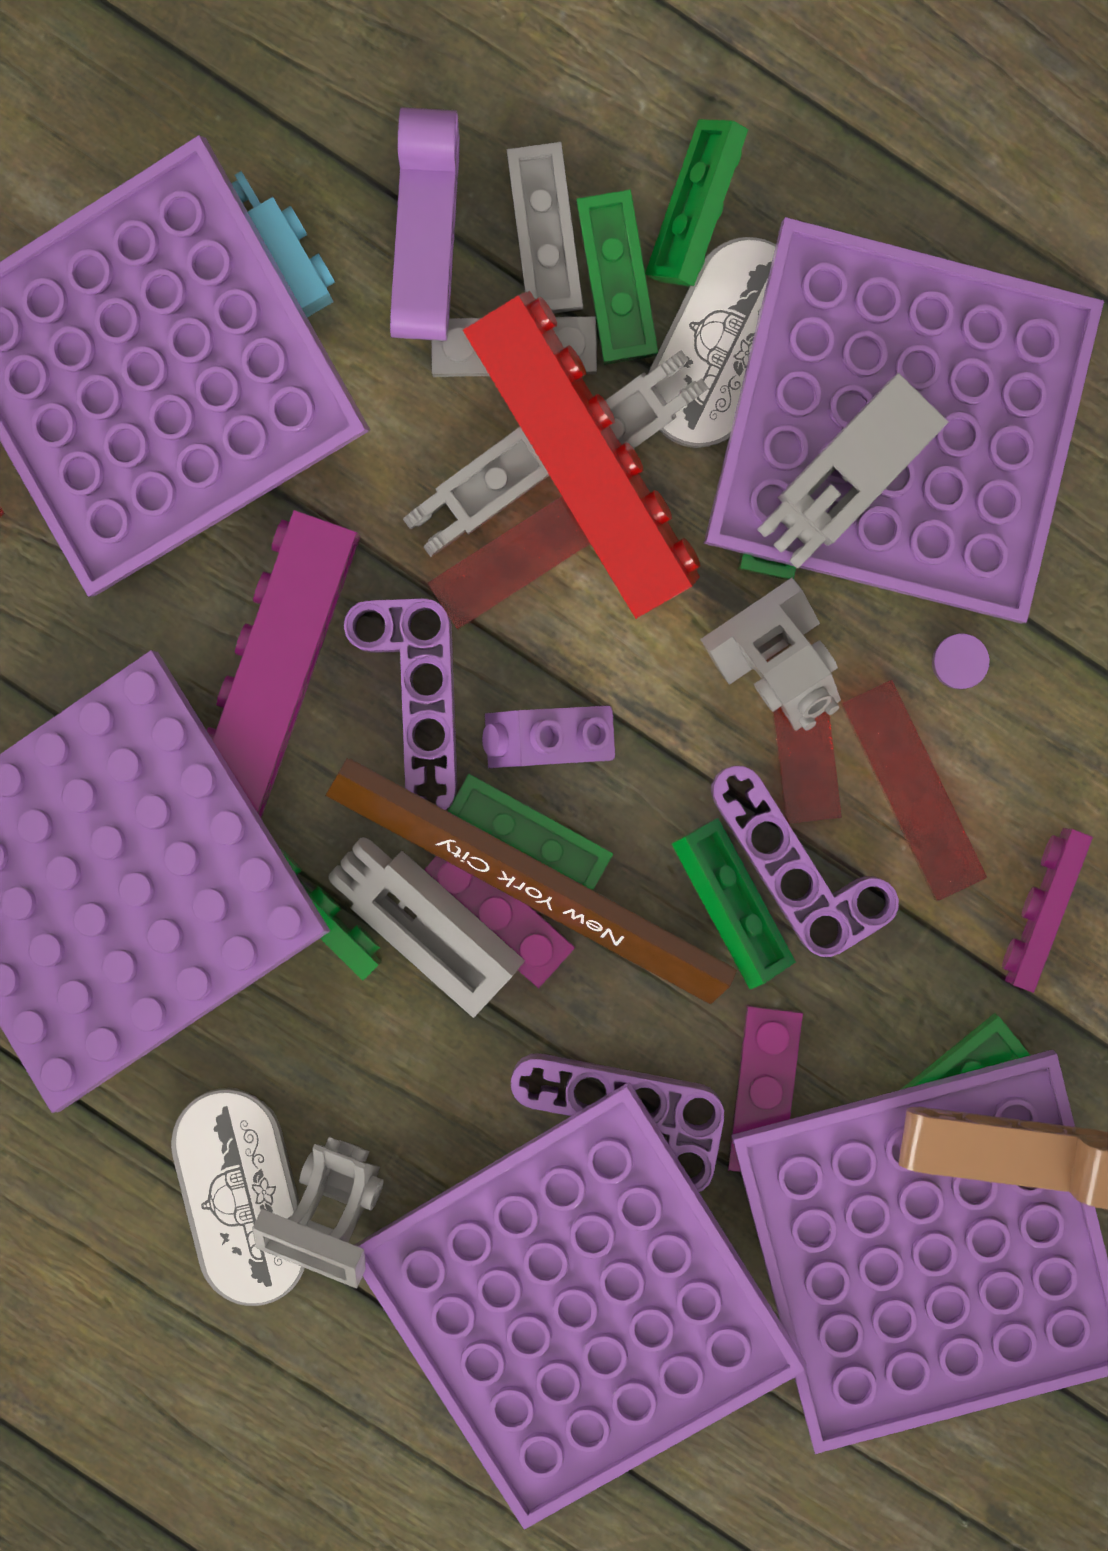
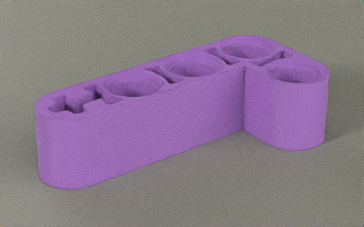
[390,107,460,341]
[344,599,458,810]
[711,766,899,957]
[511,1054,724,1192]

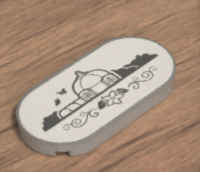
[648,237,776,448]
[171,1088,305,1306]

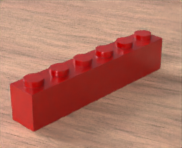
[463,291,700,619]

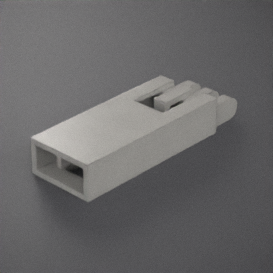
[757,373,948,568]
[329,837,525,1018]

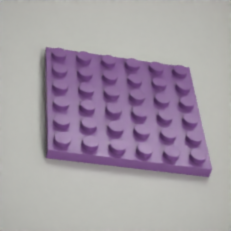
[0,135,370,597]
[704,217,1104,624]
[0,650,330,1113]
[731,1050,1108,1454]
[355,1082,807,1530]

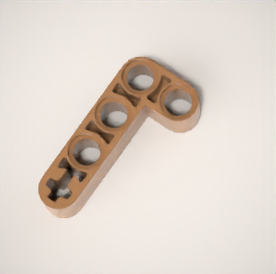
[898,1107,1108,1209]

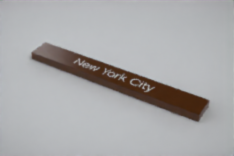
[325,758,737,1005]

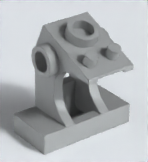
[700,578,841,731]
[252,1137,383,1288]

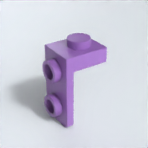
[482,706,615,768]

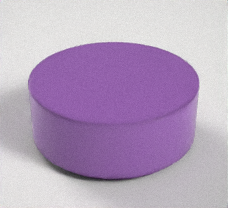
[932,634,989,689]

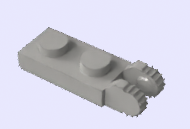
[605,350,709,448]
[403,427,550,557]

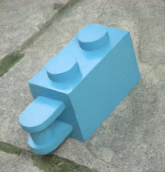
[231,171,335,317]

